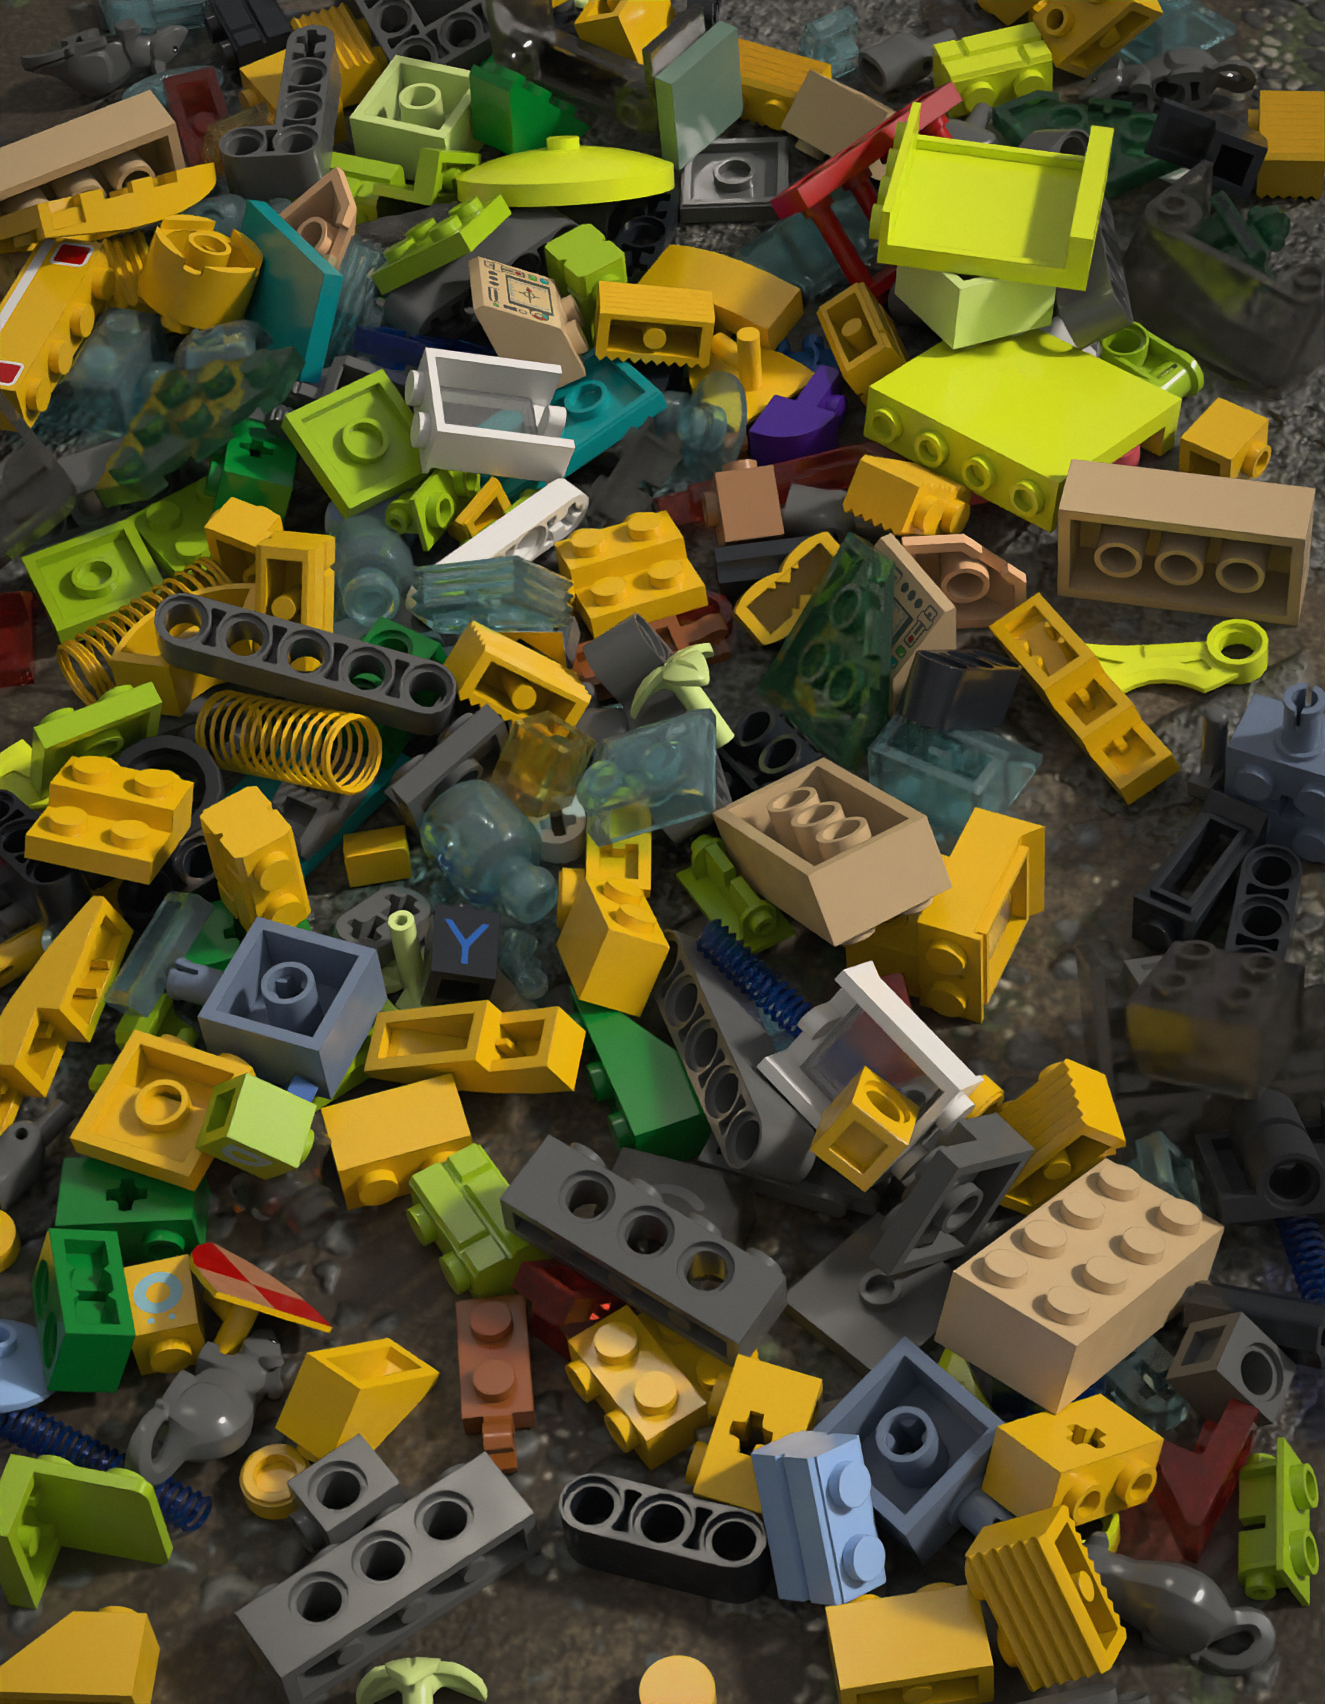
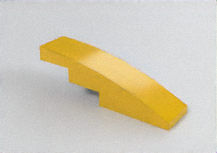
[989,592,1181,805]
[0,896,134,1135]

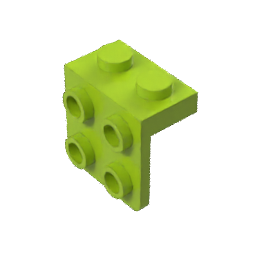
[0,1454,173,1610]

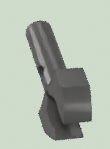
[1187,704,1229,802]

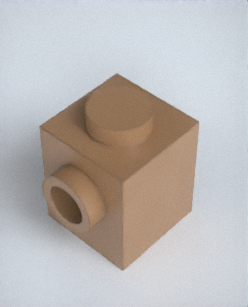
[702,459,784,547]

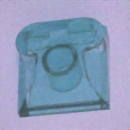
[576,708,716,847]

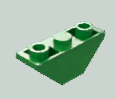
[469,64,592,155]

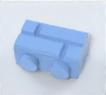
[751,1430,886,1606]

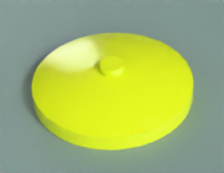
[456,136,675,207]

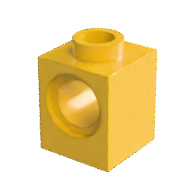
[809,1065,920,1192]

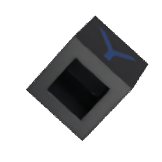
[420,903,500,1006]

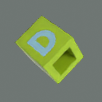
[195,1073,317,1180]

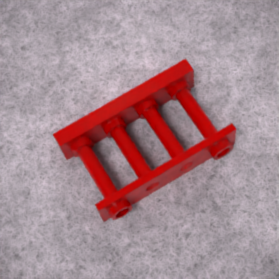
[769,81,963,305]

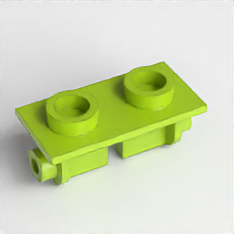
[385,469,481,551]
[676,834,796,962]
[1238,1437,1319,1607]

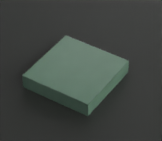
[654,21,744,171]

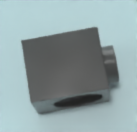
[1165,1311,1297,1434]
[287,1433,406,1553]

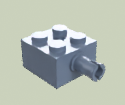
[1224,682,1325,864]
[166,917,388,1100]
[812,1336,1016,1566]

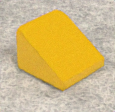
[447,476,511,543]
[343,825,413,888]

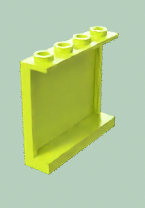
[869,102,1114,291]
[863,329,1182,533]

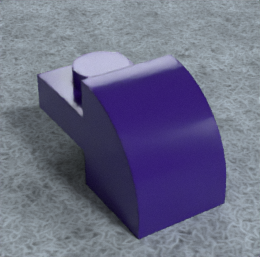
[749,365,848,479]

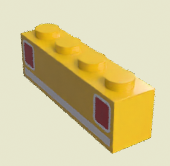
[0,237,116,434]

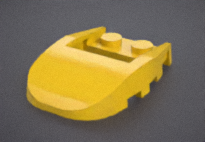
[0,162,216,254]

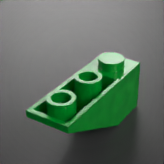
[568,985,712,1176]

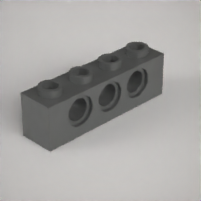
[500,1134,787,1368]
[235,1451,542,1704]

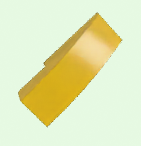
[637,244,804,351]
[364,1000,586,1094]

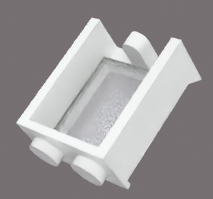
[405,347,575,485]
[757,960,984,1187]

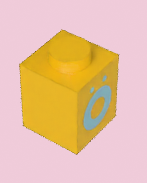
[124,1254,208,1376]

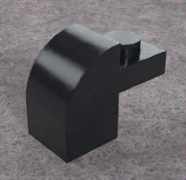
[1144,98,1268,200]

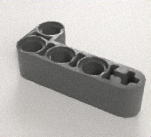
[219,25,342,200]
[382,206,580,352]
[583,612,732,845]

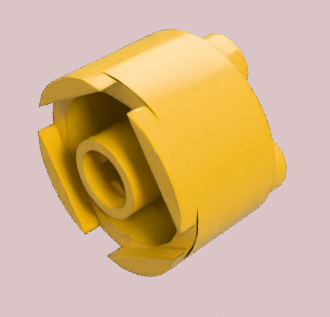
[136,215,263,335]

